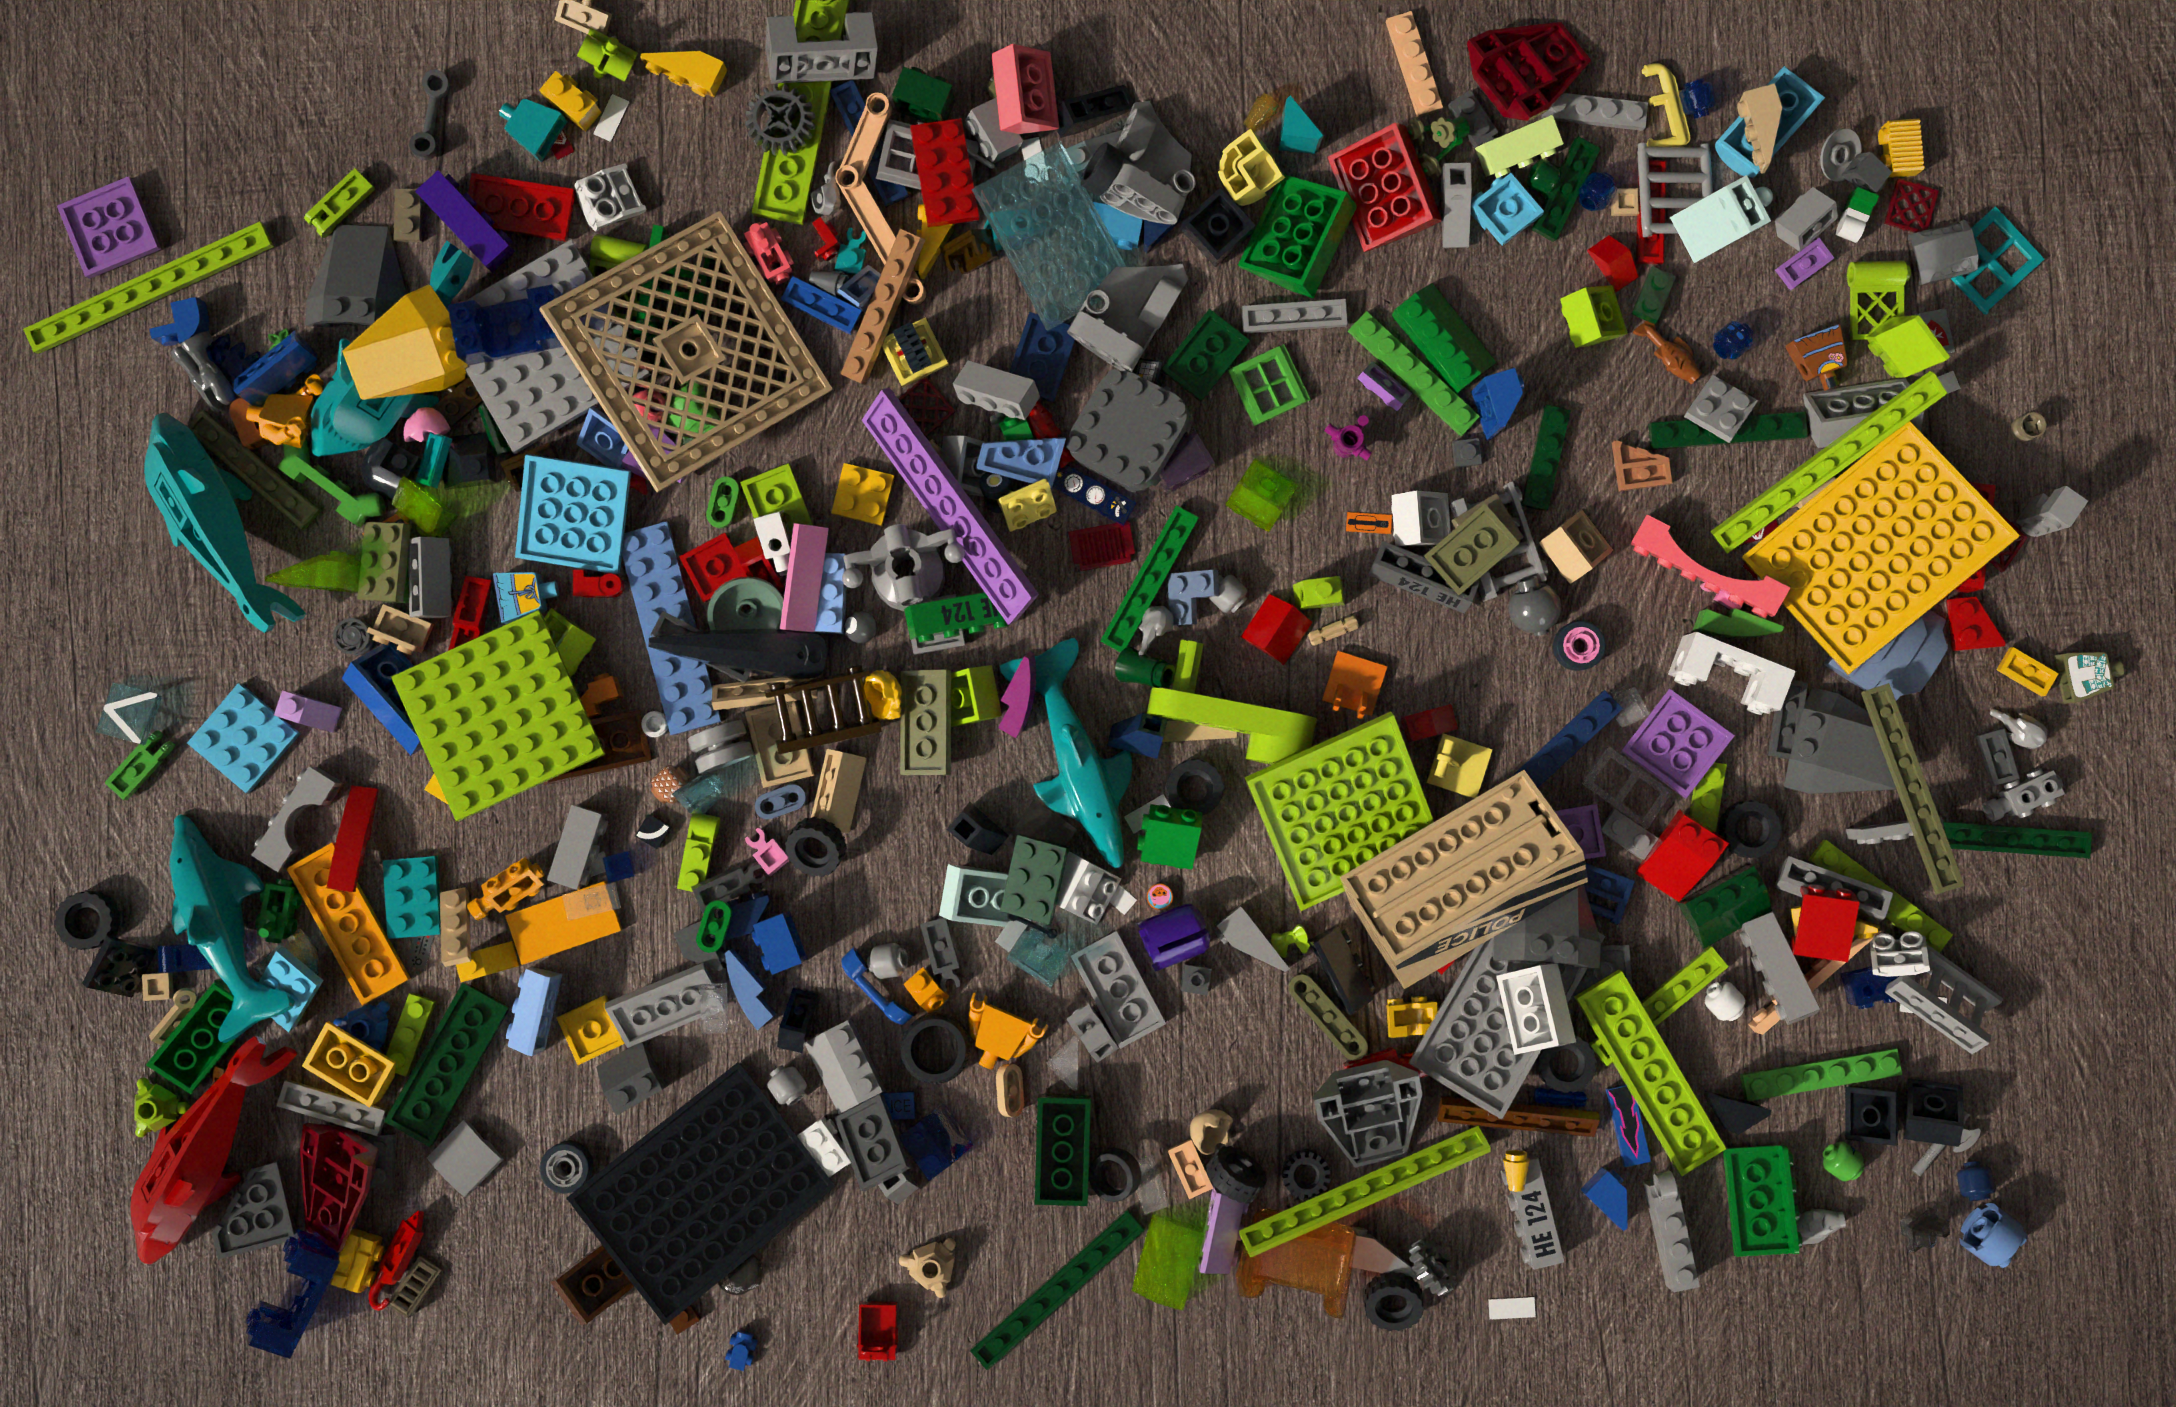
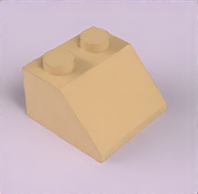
[1539,510,1613,584]

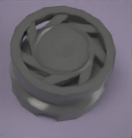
[333,618,375,656]

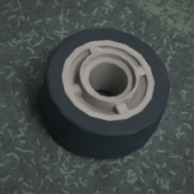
[539,1141,594,1194]

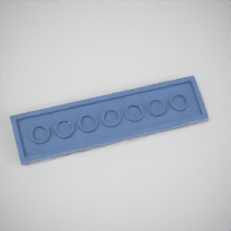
[622,521,722,736]

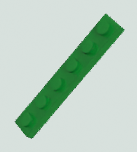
[1100,505,1199,653]

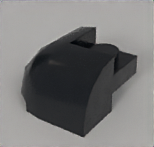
[361,437,421,505]

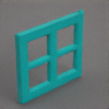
[1951,206,2044,315]

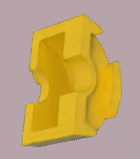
[1386,996,1438,1038]

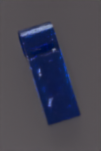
[157,944,213,973]

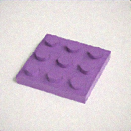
[57,176,161,279]
[1621,689,1735,799]

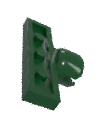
[1527,136,1601,242]

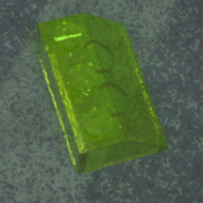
[1131,1213,1205,1311]

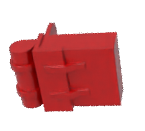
[857,1301,898,1362]

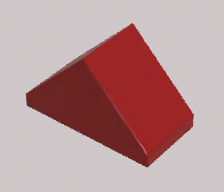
[1587,235,1638,292]

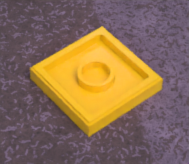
[556,995,625,1065]

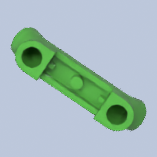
[277,440,385,528]

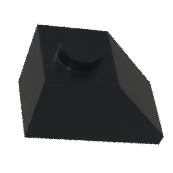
[777,988,818,1053]

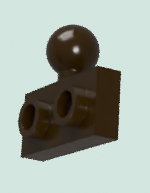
[433,377,484,427]

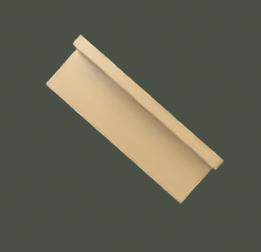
[811,749,866,833]

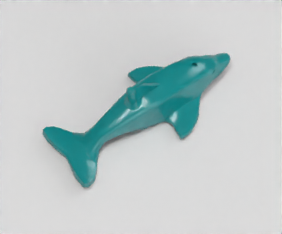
[1000,637,1133,868]
[169,814,295,1043]

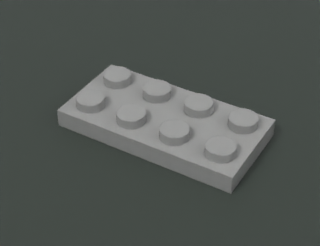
[1070,930,1166,1049]
[605,963,725,1048]

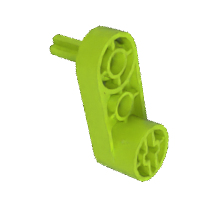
[1147,640,1317,765]

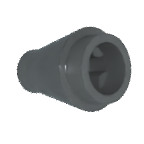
[809,270,850,297]

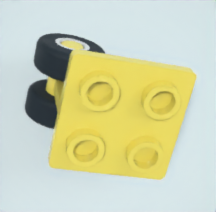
[979,472,1057,532]

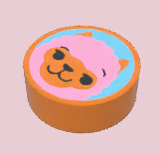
[1146,883,1173,910]

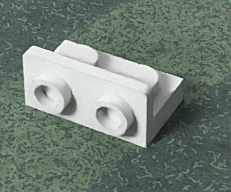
[797,1116,851,1177]

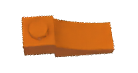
[580,673,624,719]

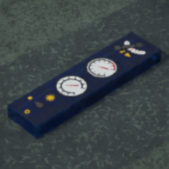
[1052,465,1136,527]

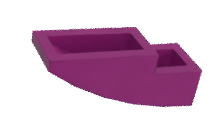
[998,651,1036,738]

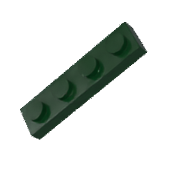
[1521,404,1571,512]

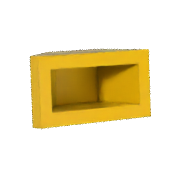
[456,941,519,982]

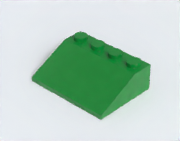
[1238,174,1357,298]

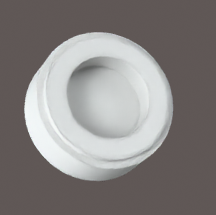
[641,711,668,738]

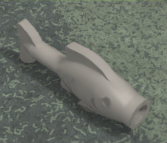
[1796,1208,1846,1244]

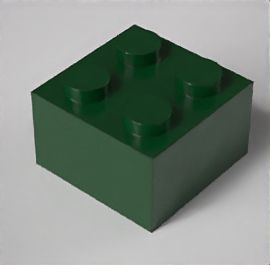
[892,66,955,123]

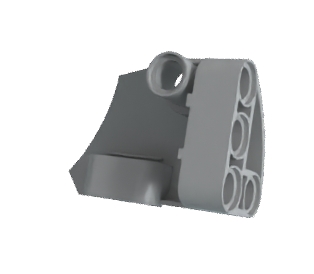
[1100,101,1196,224]

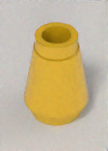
[1503,1150,1530,1192]

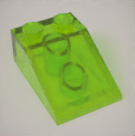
[265,551,361,593]

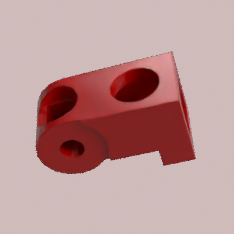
[573,570,625,598]

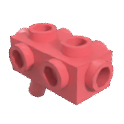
[743,222,795,285]

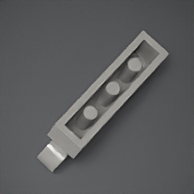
[1643,1171,1700,1292]

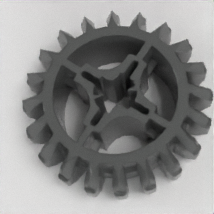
[745,84,816,156]

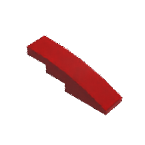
[448,576,492,651]
[326,785,379,892]

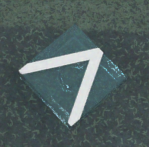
[95,682,162,745]

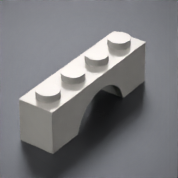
[251,766,344,872]

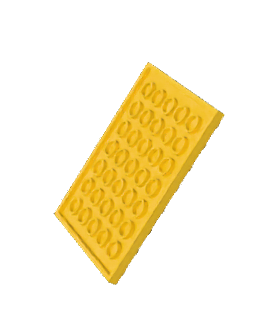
[1742,421,2020,675]

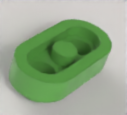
[706,476,740,529]

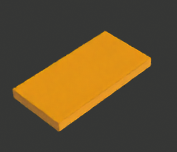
[505,881,623,965]

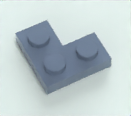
[1168,570,1219,626]

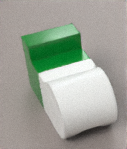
[1836,187,1879,243]

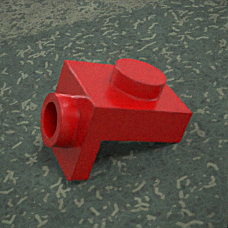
[812,217,840,262]

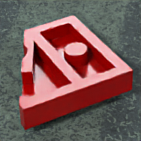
[1946,597,2006,651]

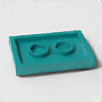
[382,856,441,939]

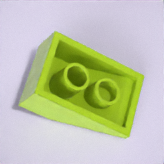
[1866,315,1950,378]

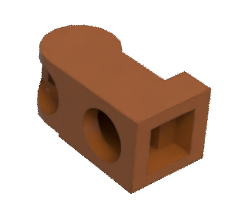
[229,398,271,450]

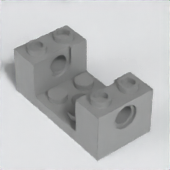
[765,12,878,84]

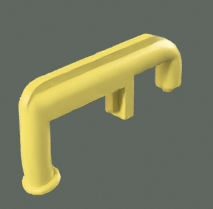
[1642,63,1690,147]

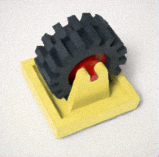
[882,317,949,388]

